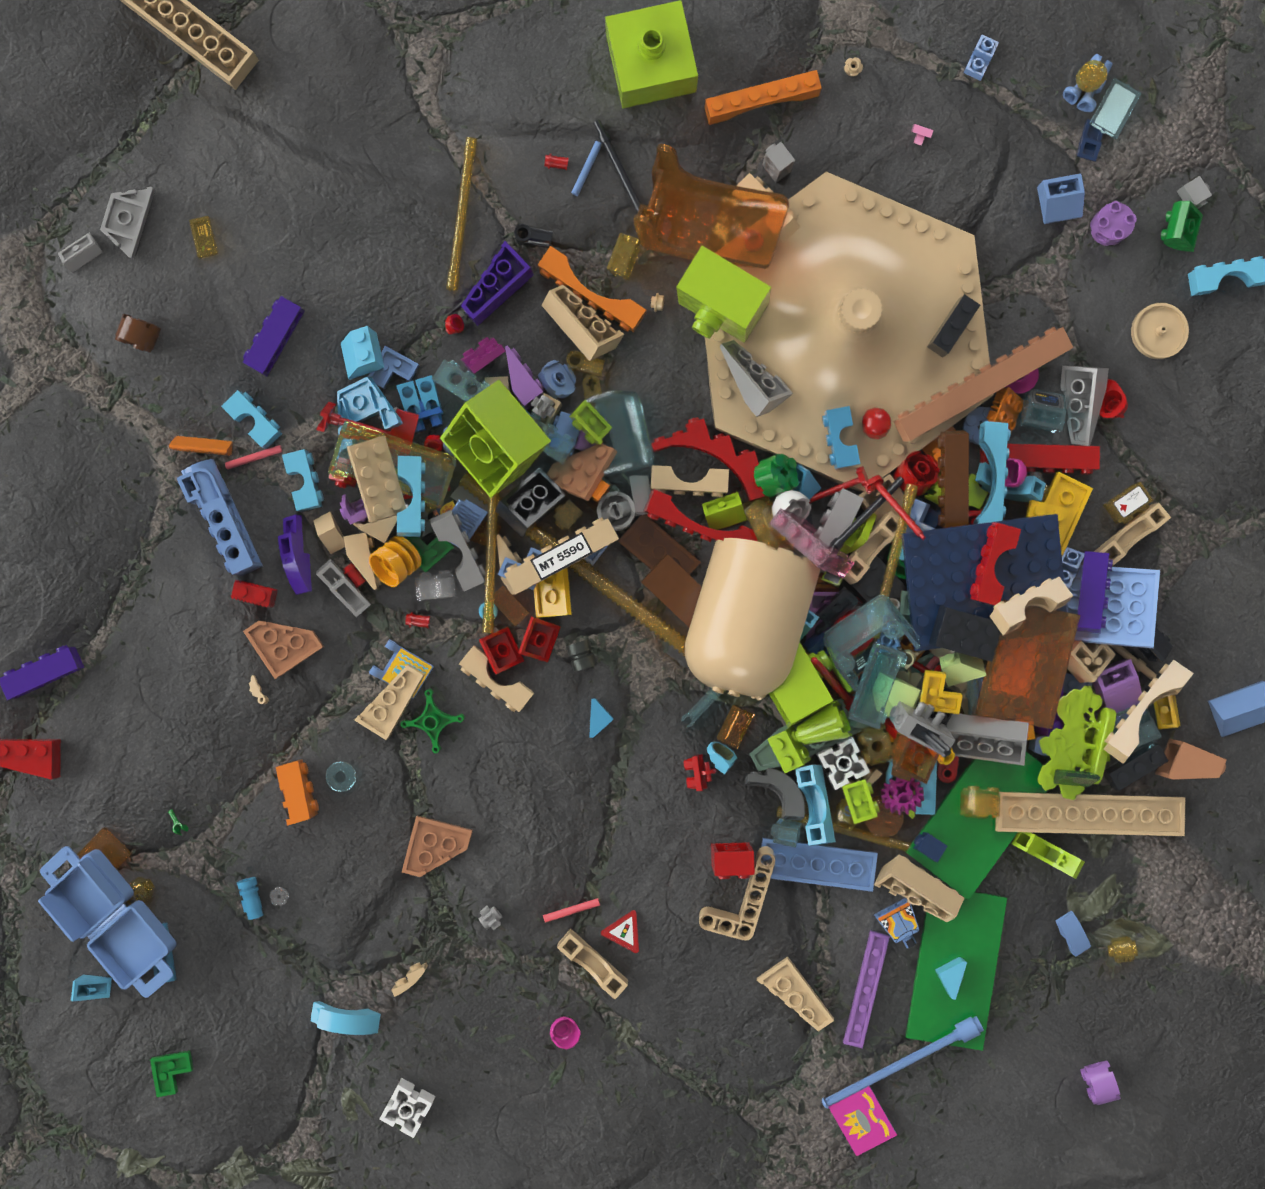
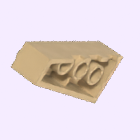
[542,285,624,361]
[874,855,964,922]

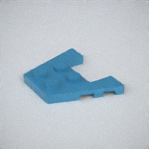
[337,376,403,452]

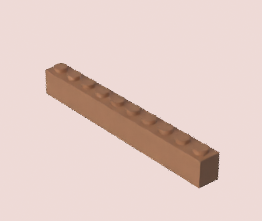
[893,326,1074,442]

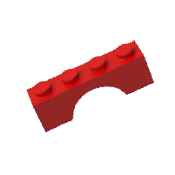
[970,522,1021,605]

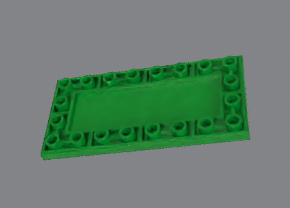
[905,752,1048,900]
[906,887,1007,1051]

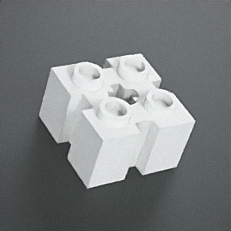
[816,737,870,790]
[380,1078,435,1138]

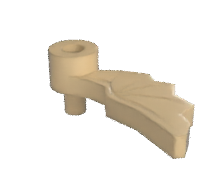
[249,675,269,704]

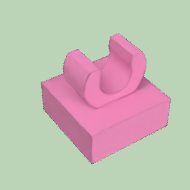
[911,124,933,146]

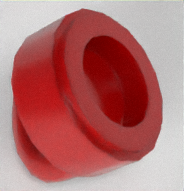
[445,314,464,335]
[424,435,443,454]

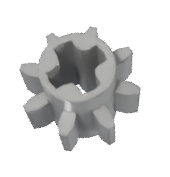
[531,395,555,419]
[478,906,502,930]

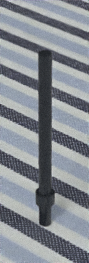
[593,120,650,226]
[821,477,904,561]

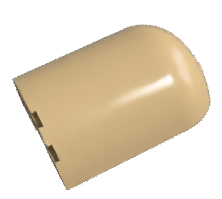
[685,538,821,697]

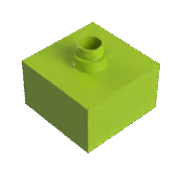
[605,0,698,109]
[676,246,771,343]
[440,380,551,498]
[768,642,834,728]

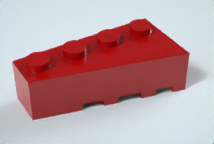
[0,739,61,780]

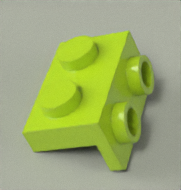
[569,400,612,445]
[767,726,810,773]
[842,779,880,824]

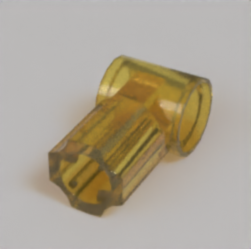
[566,350,605,377]

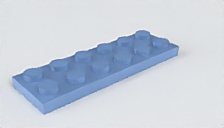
[758,838,878,892]

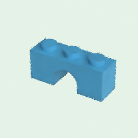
[822,406,860,469]

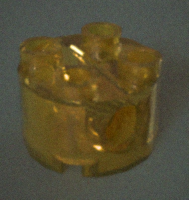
[856,724,893,766]
[960,786,1000,818]

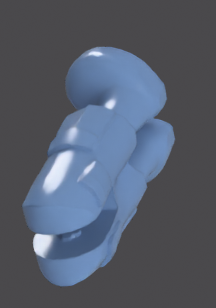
[1063,54,1112,112]

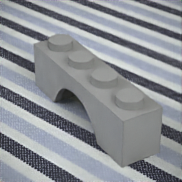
[430,510,486,591]

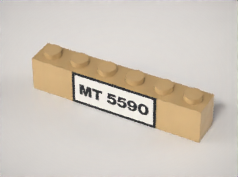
[504,517,619,595]

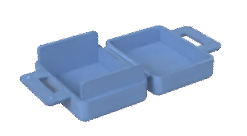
[38,846,176,998]

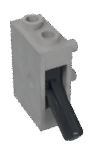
[889,701,956,757]

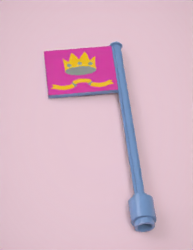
[822,1016,984,1156]

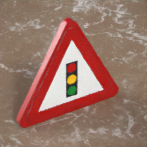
[601,910,639,953]

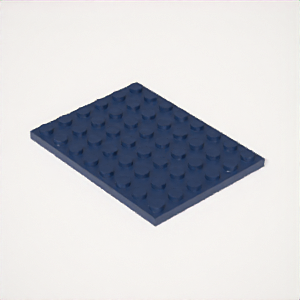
[901,514,1069,651]

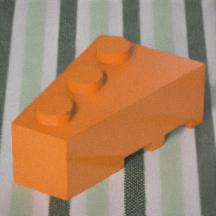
[276,759,319,826]

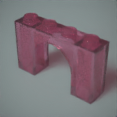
[769,508,854,578]

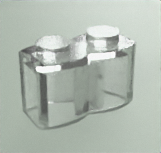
[415,570,457,601]

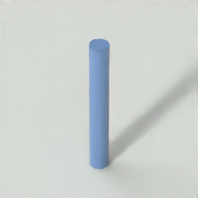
[571,141,602,196]

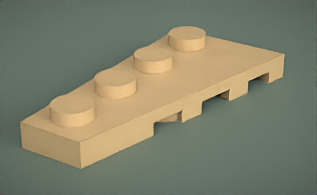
[757,957,834,1031]

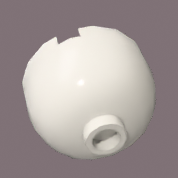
[772,490,811,530]

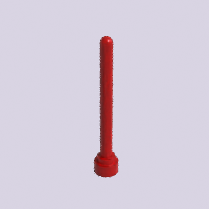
[810,657,859,713]

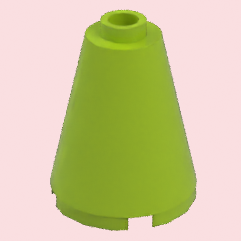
[795,700,852,745]

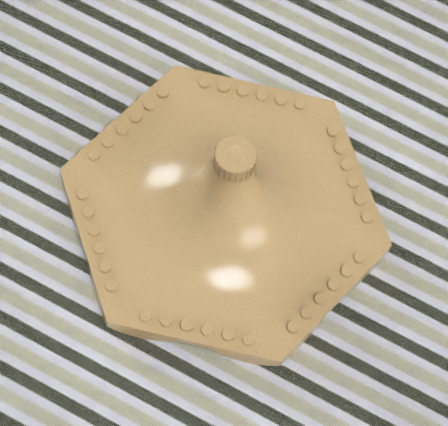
[705,172,994,492]

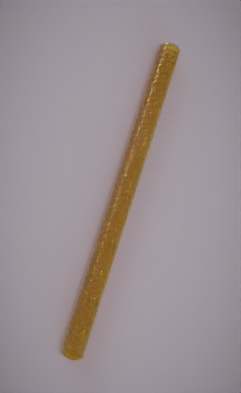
[459,472,686,657]

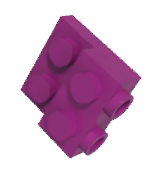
[460,337,505,374]

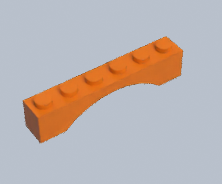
[704,70,822,125]
[538,246,646,332]

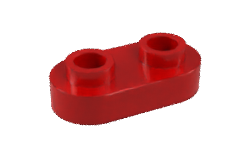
[937,756,959,783]

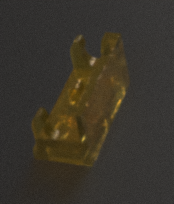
[607,233,641,280]

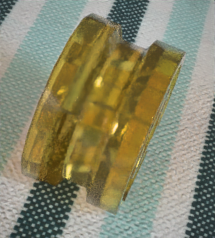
[1076,60,1107,92]

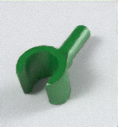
[168,809,188,836]

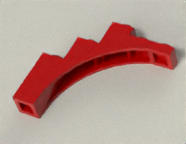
[651,417,766,502]

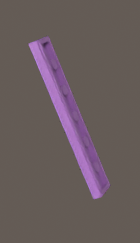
[843,930,890,1049]

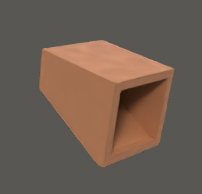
[1155,739,1227,779]

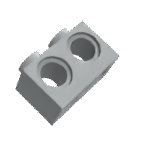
[762,142,795,183]

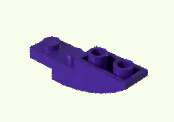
[278,515,312,595]

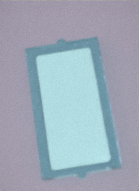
[1089,78,1142,139]

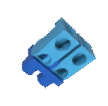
[396,375,443,433]

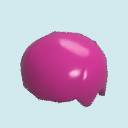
[1005,458,1027,488]
[550,1016,581,1050]

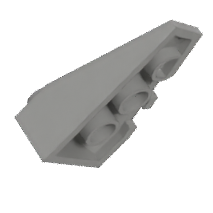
[720,340,793,417]
[1060,366,1109,446]

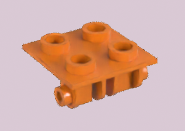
[986,387,1024,432]

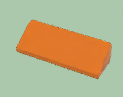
[169,436,233,456]

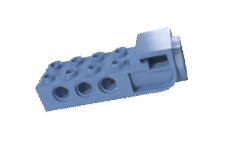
[177,459,263,576]

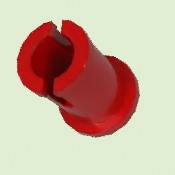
[544,153,568,170]
[343,563,366,588]
[405,612,430,628]

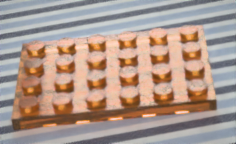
[976,599,1080,729]

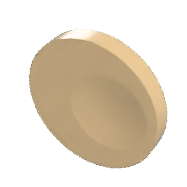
[1131,303,1189,359]

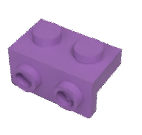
[340,494,368,525]

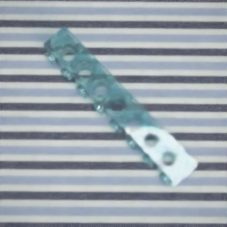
[432,359,576,465]

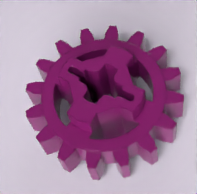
[881,776,924,815]

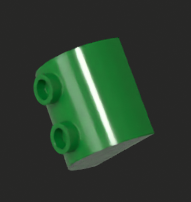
[1161,201,1203,252]

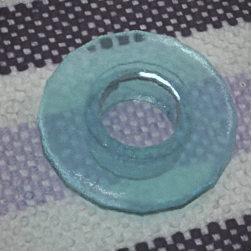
[326,761,356,792]

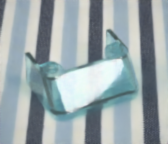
[586,390,655,475]
[823,595,920,691]
[848,640,908,729]

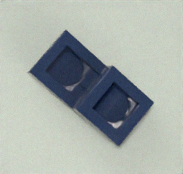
[1076,119,1104,162]

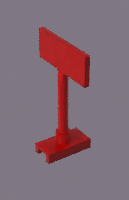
[317,402,419,467]

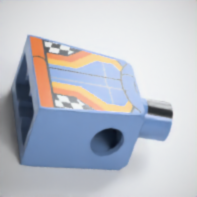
[874,897,919,948]

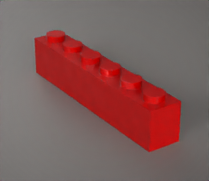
[980,444,1100,474]

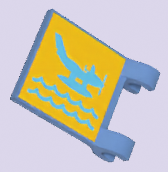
[369,639,434,699]

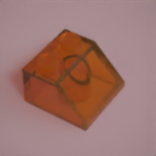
[891,732,939,784]

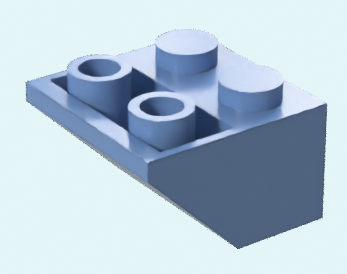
[1037,174,1085,224]

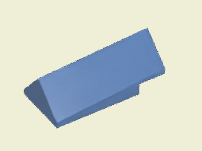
[1208,681,1265,737]

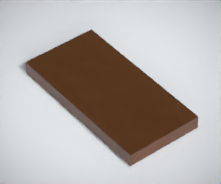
[618,514,701,575]
[641,554,702,627]

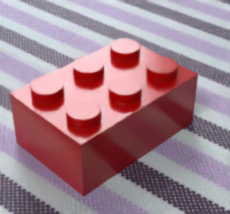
[711,842,755,879]

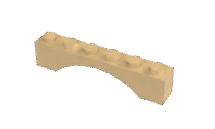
[1103,660,1194,764]

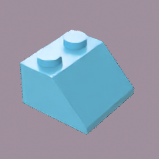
[341,326,384,379]

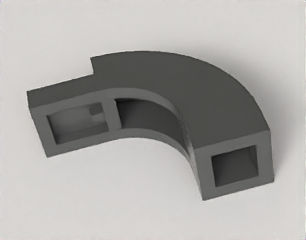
[745,768,805,821]

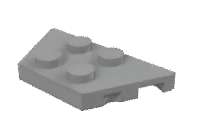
[100,187,155,259]

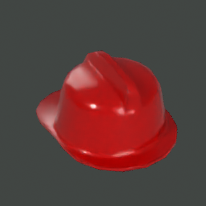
[1099,379,1128,419]

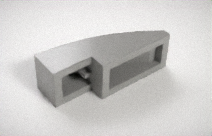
[316,559,371,617]

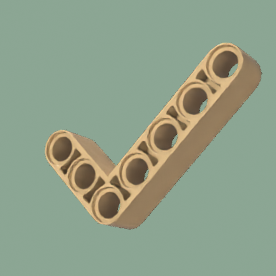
[699,846,775,940]

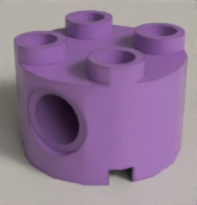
[1090,201,1137,246]
[1080,1060,1121,1105]

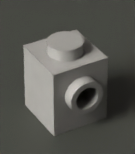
[1177,176,1212,209]

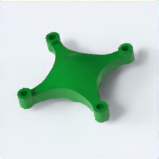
[400,688,465,753]

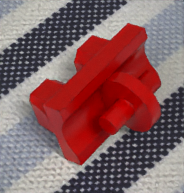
[684,754,716,791]

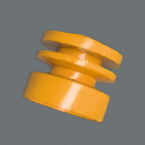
[369,535,421,587]

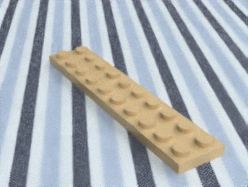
[995,792,1185,836]

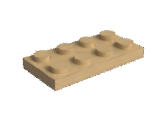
[347,436,406,522]

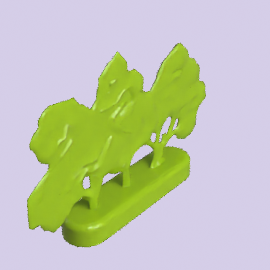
[1038,685,1116,800]

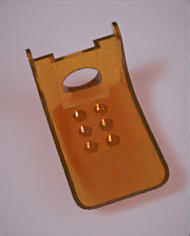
[633,144,789,269]

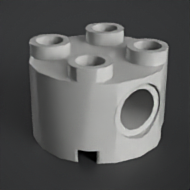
[597,491,635,531]

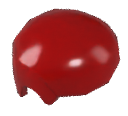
[862,407,891,439]

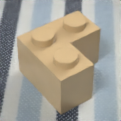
[1056,640,1116,683]

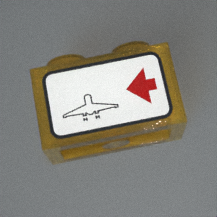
[1103,481,1154,524]

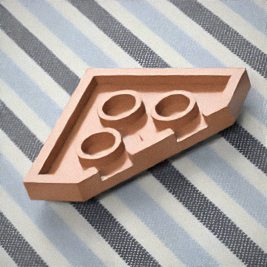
[547,444,617,501]
[243,621,324,679]
[402,815,473,877]

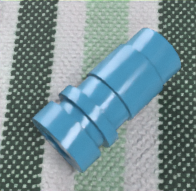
[237,877,263,920]

